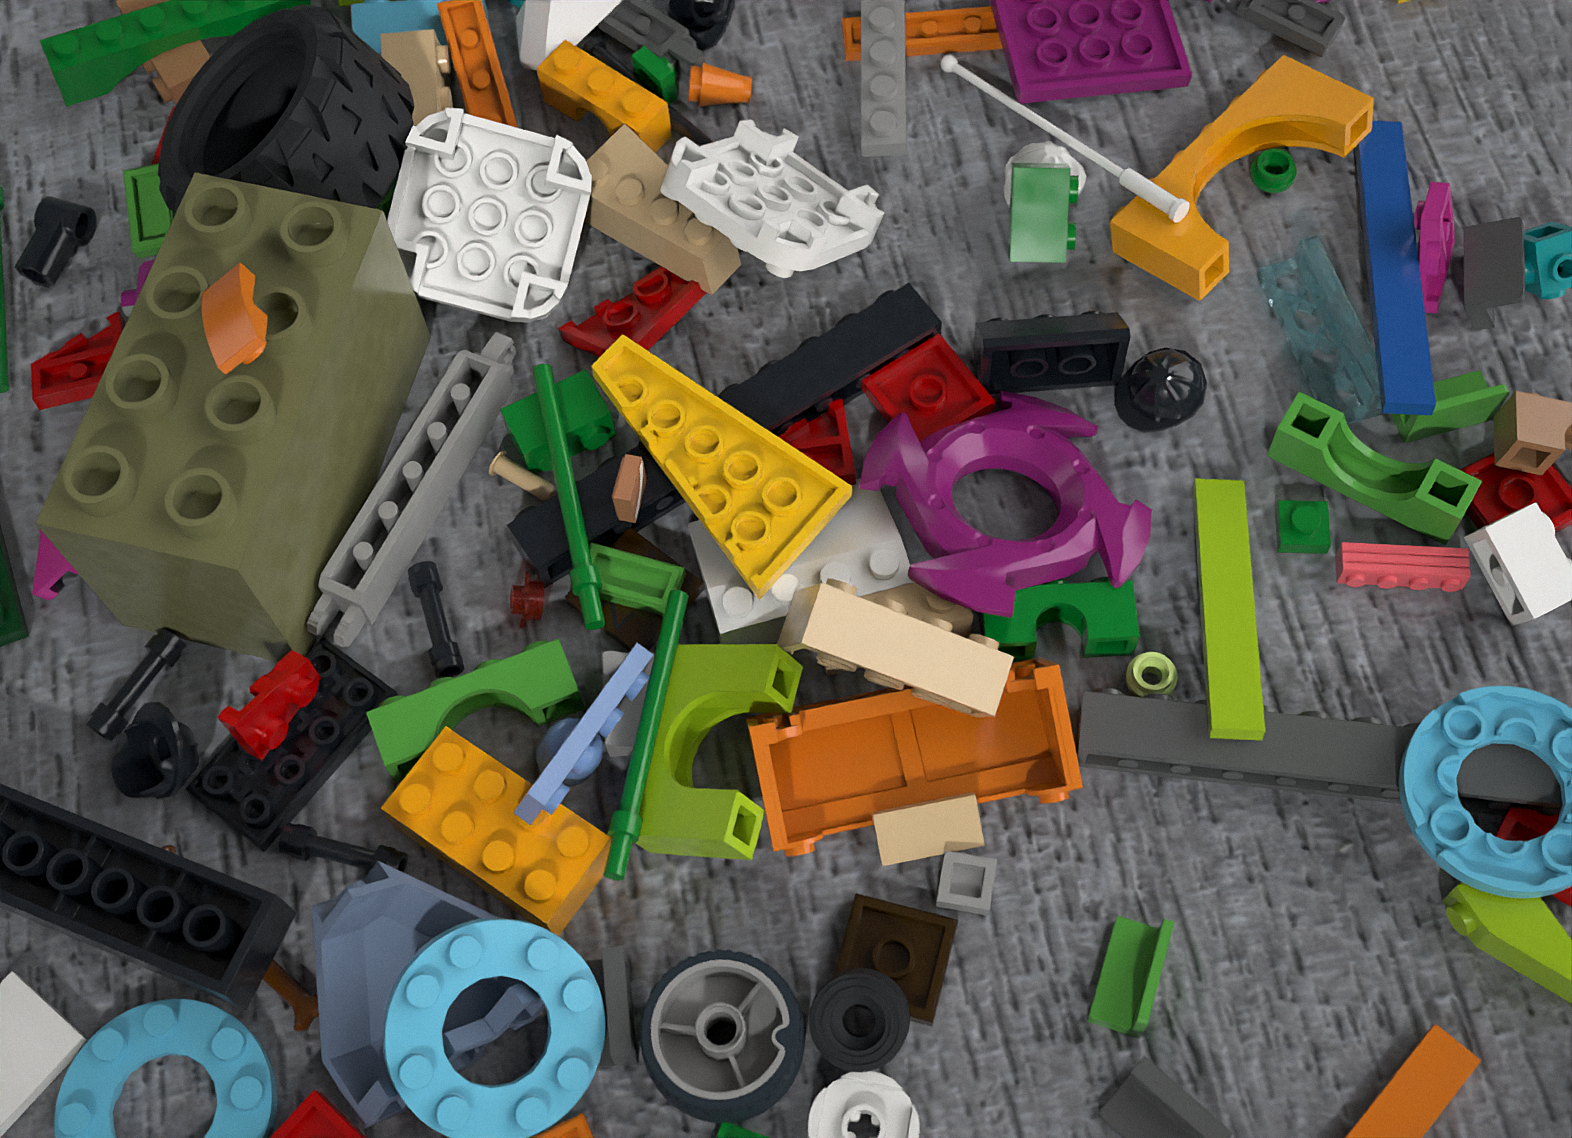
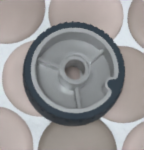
[640,950,805,1123]

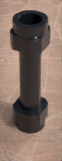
[407,561,465,678]
[86,628,186,742]
[279,823,408,873]

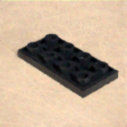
[186,637,399,852]

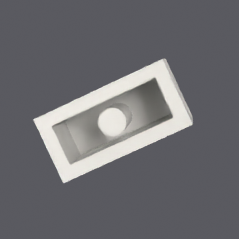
[1464,502,1572,626]

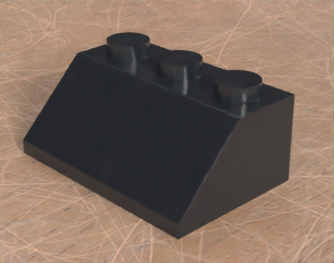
[973,311,1131,395]

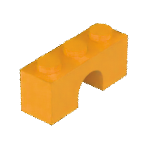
[536,40,672,153]

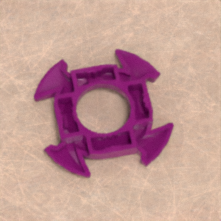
[859,391,1152,618]

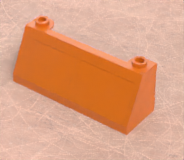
[745,657,1083,856]

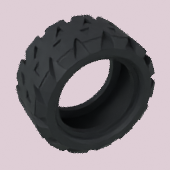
[158,5,414,213]

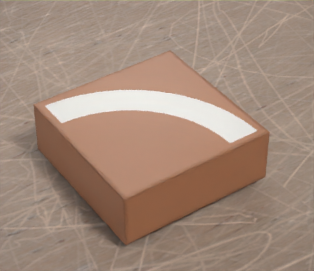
[612,454,647,523]

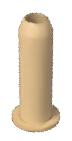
[489,450,556,501]

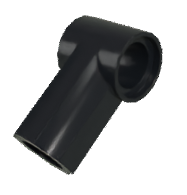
[15,196,97,288]

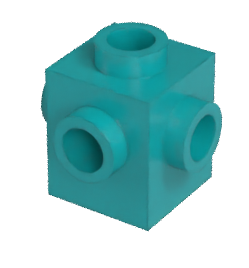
[1524,221,1572,299]

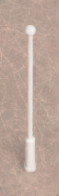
[940,55,1190,223]

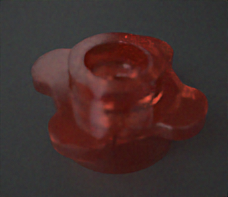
[510,572,544,629]

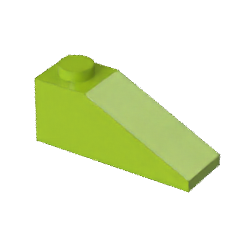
[1442,882,1572,1004]

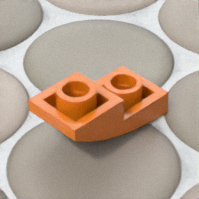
[201,262,268,375]

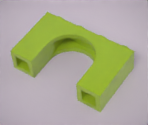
[635,644,803,860]

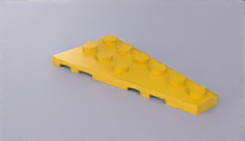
[591,334,852,600]

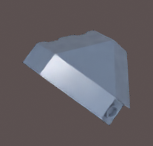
[311,861,545,1129]

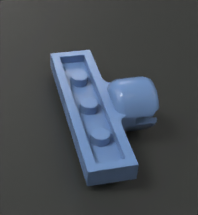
[513,643,654,825]

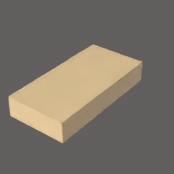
[871,792,985,866]

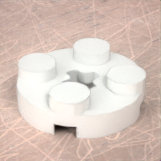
[808,1071,919,1138]

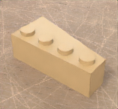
[380,29,453,126]
[584,124,741,295]
[777,579,1014,718]

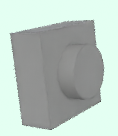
[936,850,997,916]

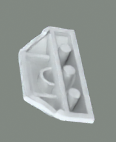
[516,0,622,71]

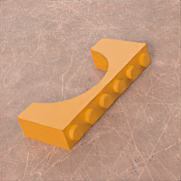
[1110,55,1374,301]

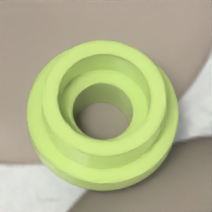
[1126,652,1178,697]

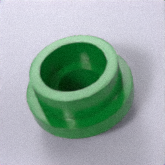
[1250,148,1297,193]

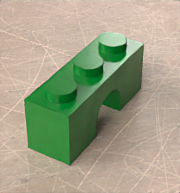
[979,576,1139,662]

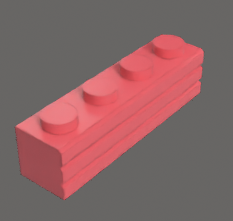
[1335,542,1471,592]

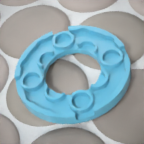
[1399,686,1572,898]
[382,918,605,1138]
[54,999,278,1138]

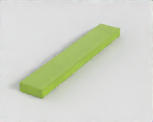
[1193,478,1265,741]

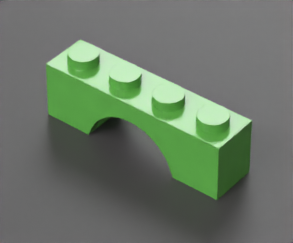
[1267,392,1482,546]
[366,638,586,783]

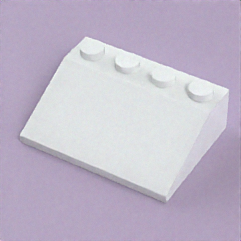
[687,478,915,644]

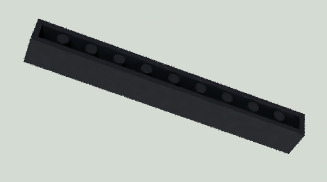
[507,282,942,589]

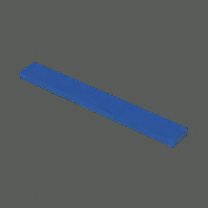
[1355,121,1436,415]

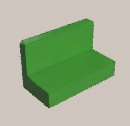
[1391,370,1509,443]
[1087,915,1175,1039]

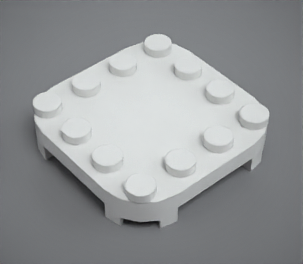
[387,107,592,323]
[660,120,885,278]

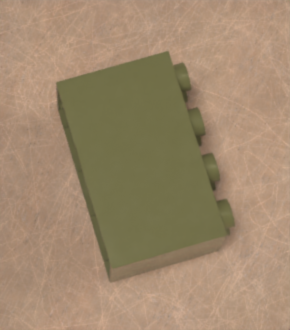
[35,172,431,662]

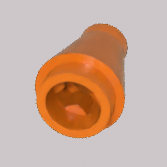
[688,62,752,107]

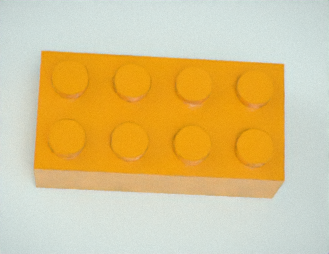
[381,726,611,936]

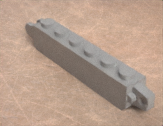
[307,332,516,648]

